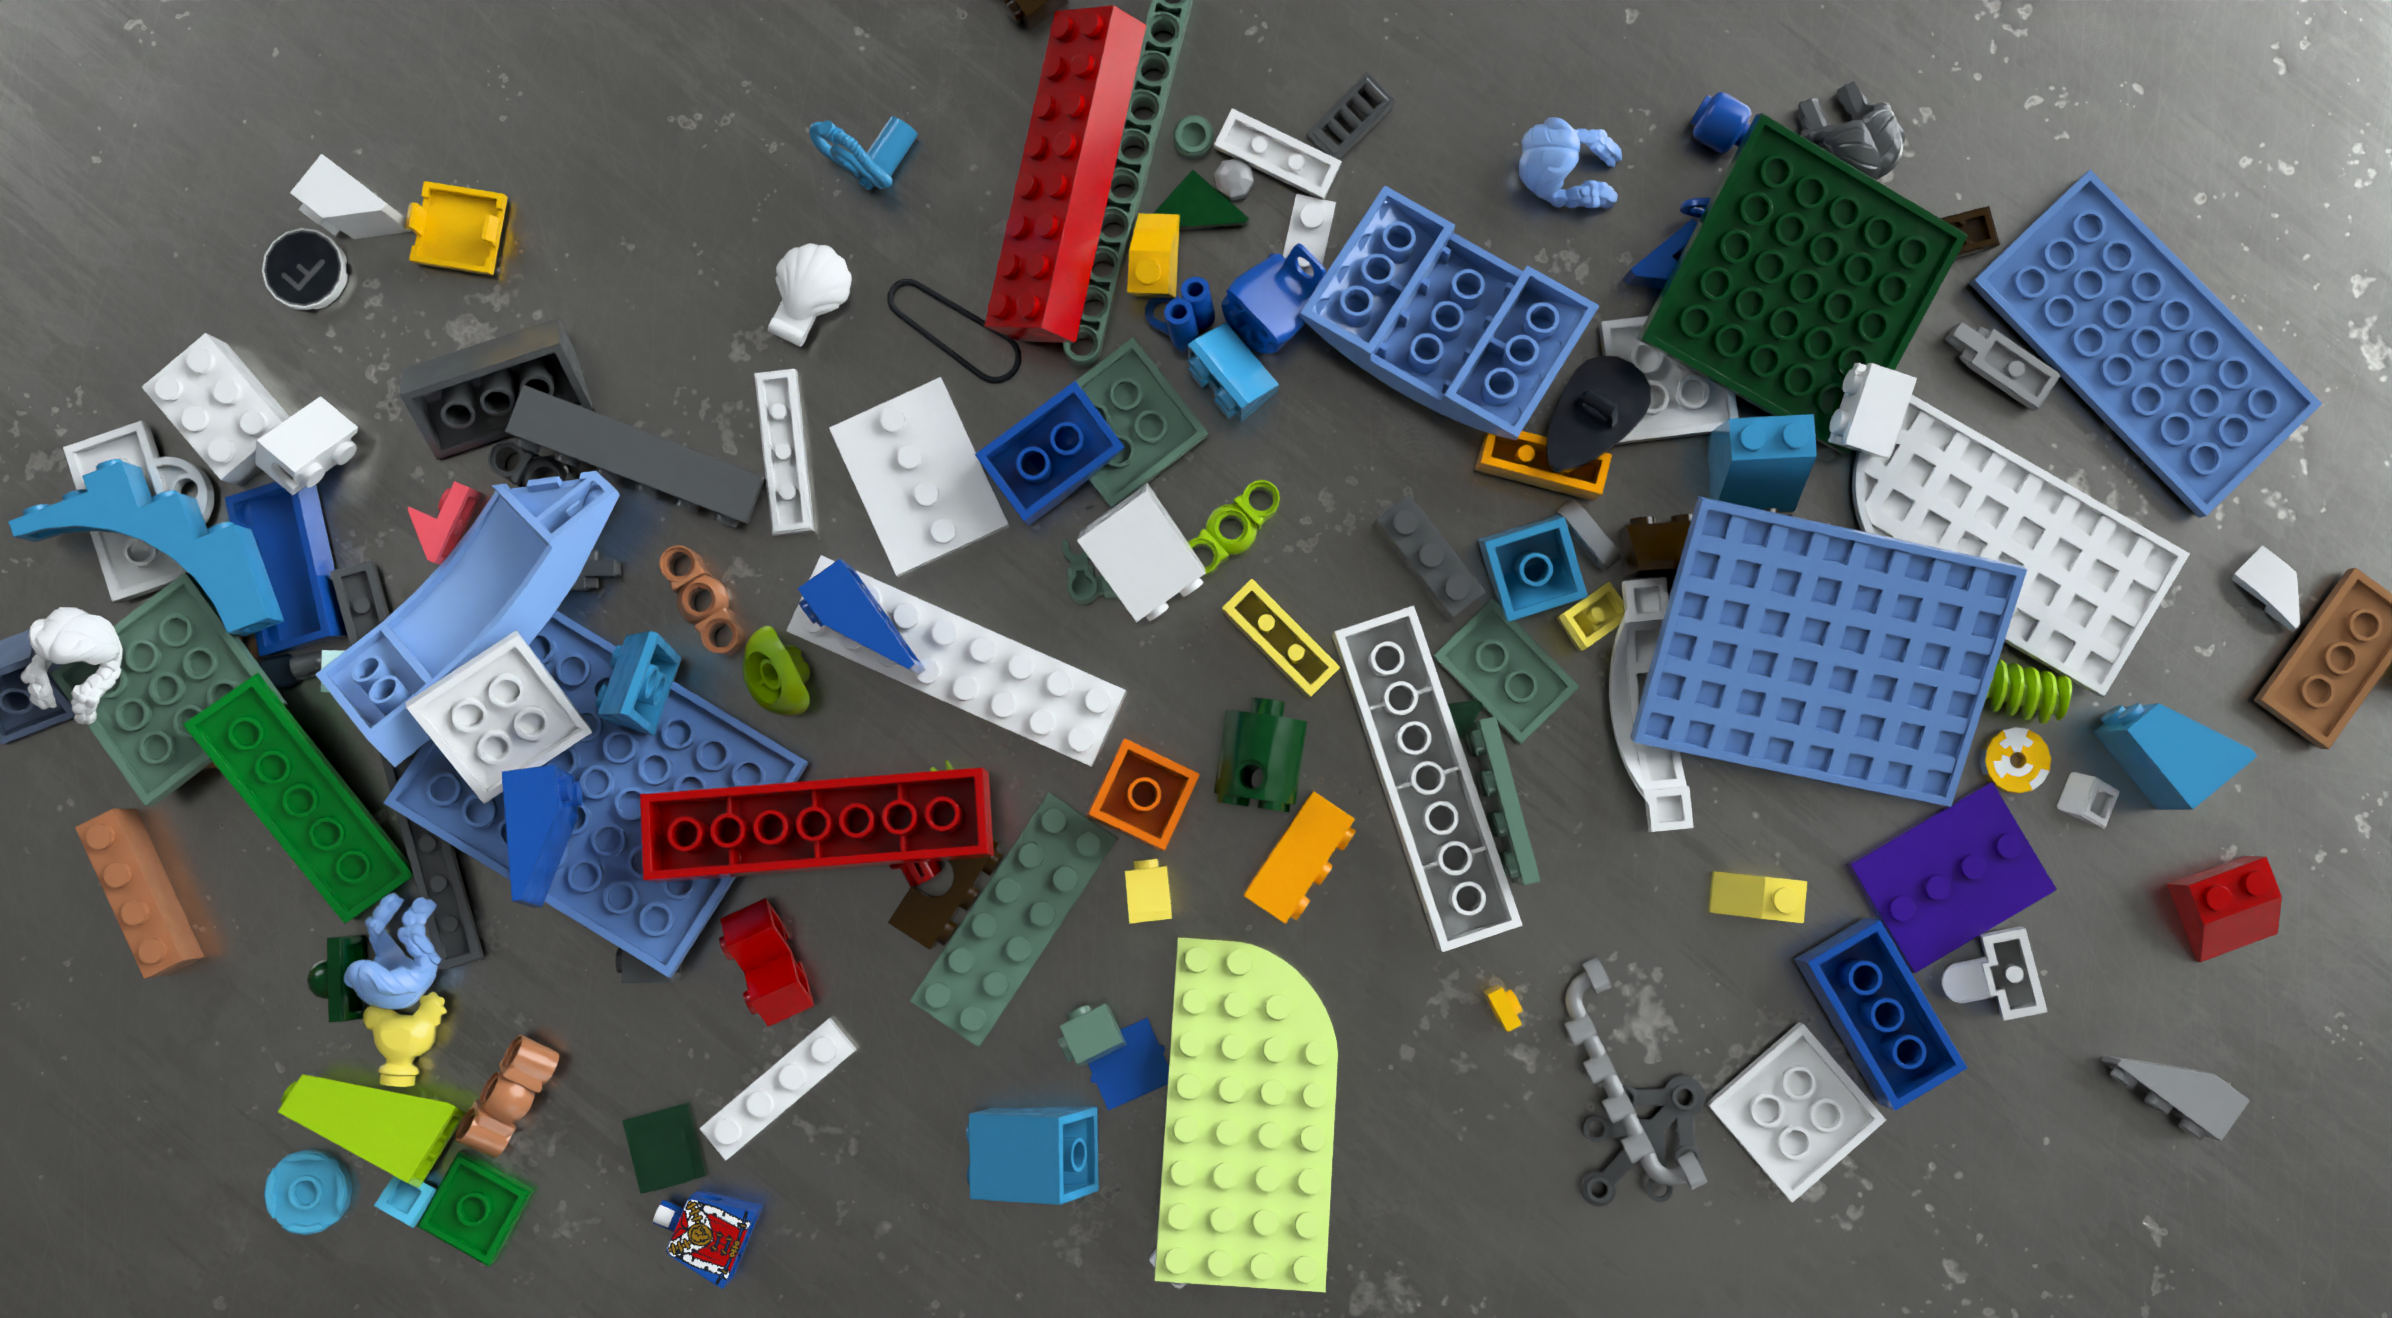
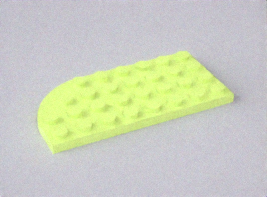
[1154,937,1338,1292]

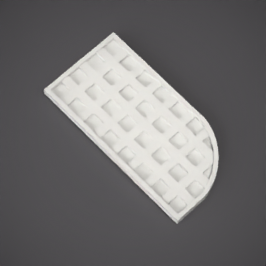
[1852,395,2190,697]

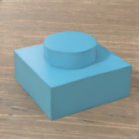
[374,1176,436,1228]

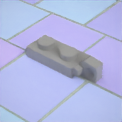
[1944,322,2061,411]

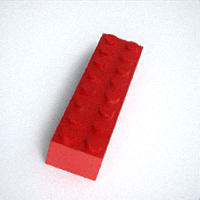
[984,5,1146,343]
[640,767,994,883]

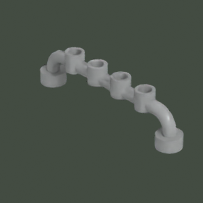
[1564,957,1707,1190]

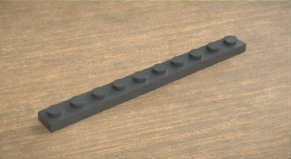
[330,560,484,970]

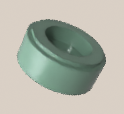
[1173,115,1214,159]

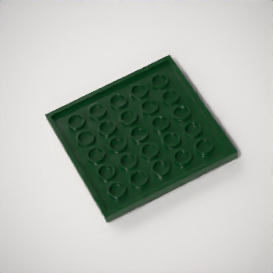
[1636,113,1968,455]

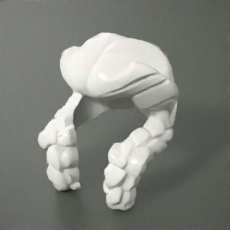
[20,607,123,725]

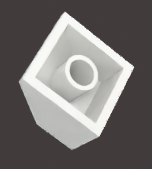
[290,154,411,239]

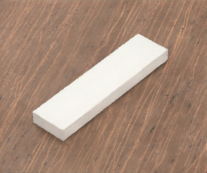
[754,369,815,536]

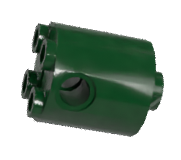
[1214,697,1307,813]

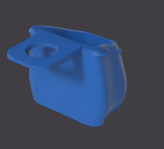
[1221,243,1326,354]

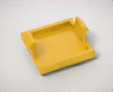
[404,181,508,276]

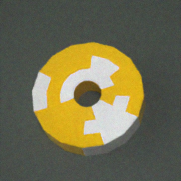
[1980,727,2051,793]

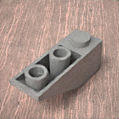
[2101,1055,2250,1141]

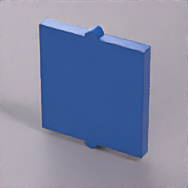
[1088,1017,1169,1111]

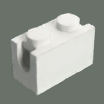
[1828,363,1917,458]
[255,396,358,495]

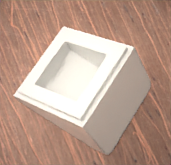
[2057,772,2120,829]

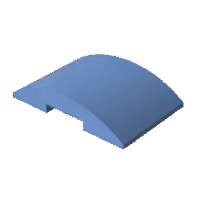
[1299,185,1599,440]

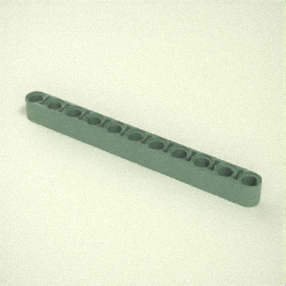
[1063,0,1193,369]

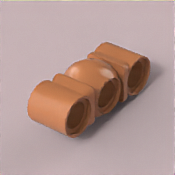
[659,545,746,656]
[455,1034,559,1158]

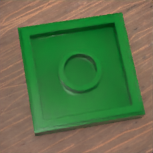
[417,1150,535,1267]

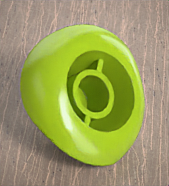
[742,625,810,716]

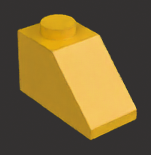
[1127,213,1180,298]

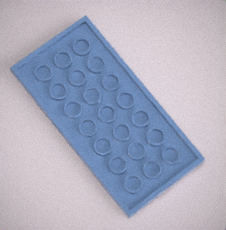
[1969,169,2322,518]

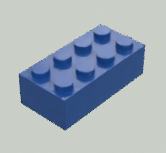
[1794,918,1967,1111]

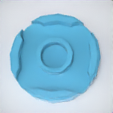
[264,1148,353,1235]

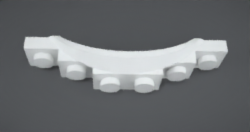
[1609,577,1694,832]

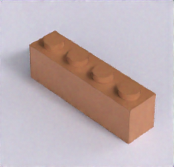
[75,809,205,979]

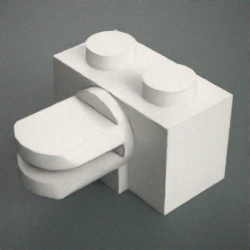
[1941,926,2048,1021]

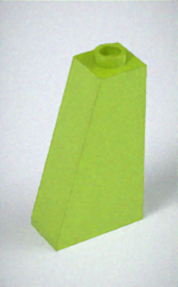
[278,1074,466,1188]

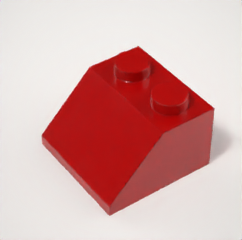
[2167,856,2282,962]

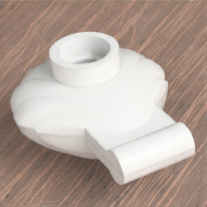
[768,243,852,347]

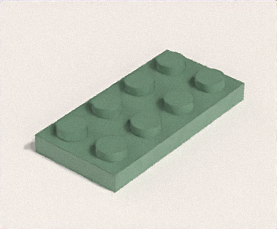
[1465,716,1541,886]

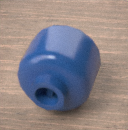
[1689,92,1751,154]

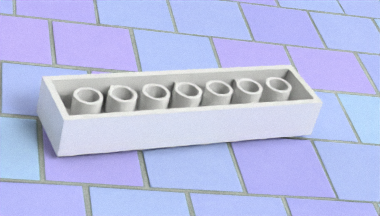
[786,555,1127,768]
[1331,605,1523,952]

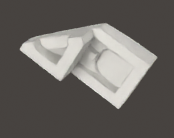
[2232,545,2300,633]

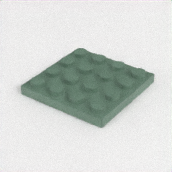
[51,572,288,807]

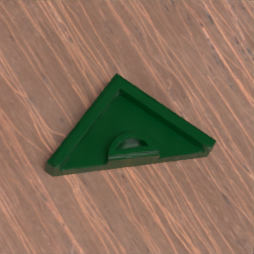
[1153,169,1249,230]

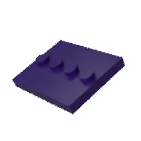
[1846,782,2057,973]

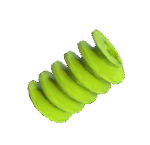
[1984,659,2072,724]

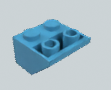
[1187,322,1279,423]

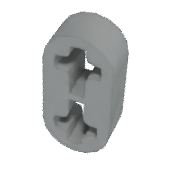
[1555,498,1621,571]

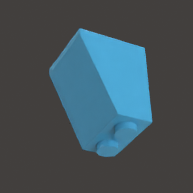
[1706,414,1817,513]
[2093,703,2257,810]
[966,1106,1099,1205]

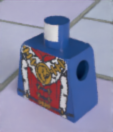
[653,1191,763,1289]

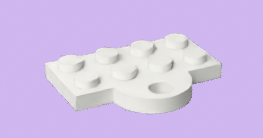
[63,420,214,603]

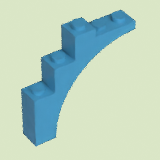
[8,459,284,636]

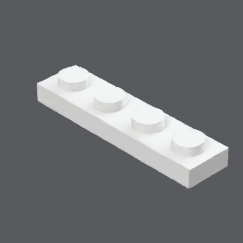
[699,1018,857,1160]

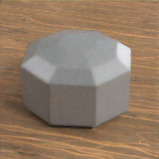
[1214,158,1254,202]

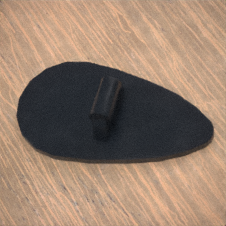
[1546,355,1651,472]

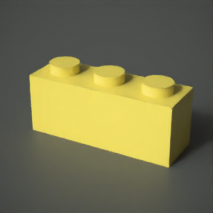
[1222,579,1341,699]

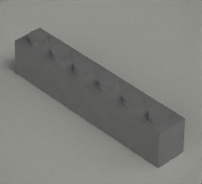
[505,385,766,528]

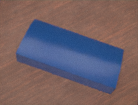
[225,481,348,656]

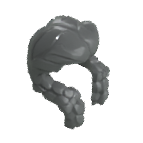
[1798,81,1905,180]

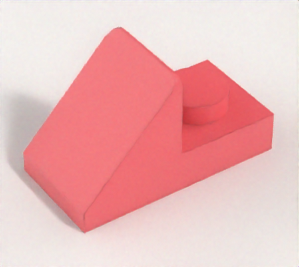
[407,481,482,565]

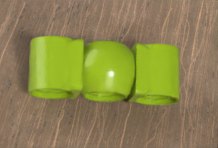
[1188,480,1280,578]

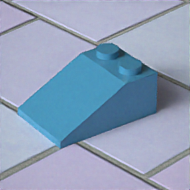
[596,631,682,736]

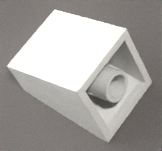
[1077,483,1206,622]

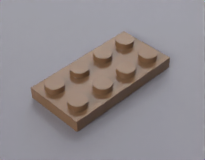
[2254,567,2392,750]

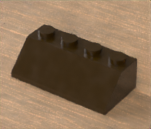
[1619,508,1793,579]

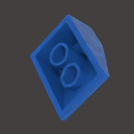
[975,380,1125,526]
[797,559,926,674]
[502,765,583,908]

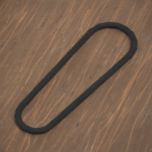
[887,279,1021,383]

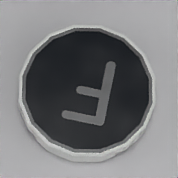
[262,228,348,310]

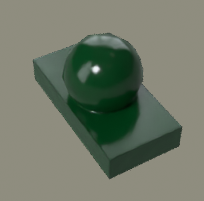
[307,935,367,1022]

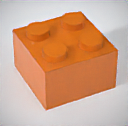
[1086,738,1200,851]

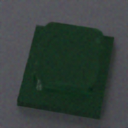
[622,1102,707,1194]

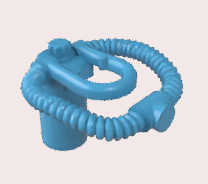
[809,116,918,191]

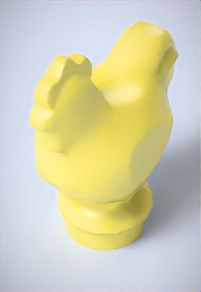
[363,992,447,1087]

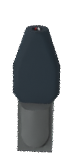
[258,649,334,689]

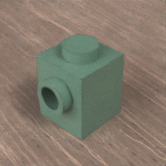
[1058,1004,1127,1067]

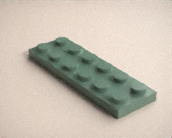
[910,792,1118,1047]

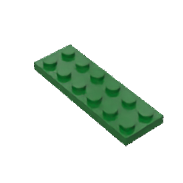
[183,673,413,924]

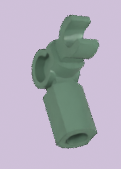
[1062,540,1118,606]

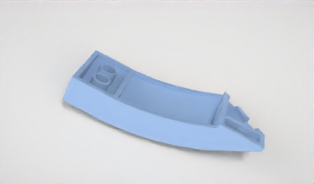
[315,471,620,767]

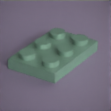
[1432,598,1580,745]

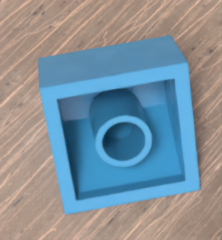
[1477,515,1588,622]

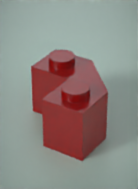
[719,898,814,1027]

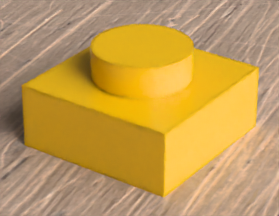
[1482,984,1523,1033]

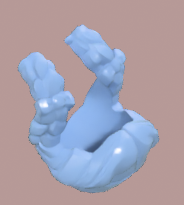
[1519,117,1622,209]
[344,893,442,1010]

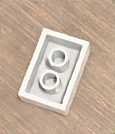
[142,333,290,487]

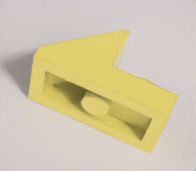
[1555,581,1625,651]

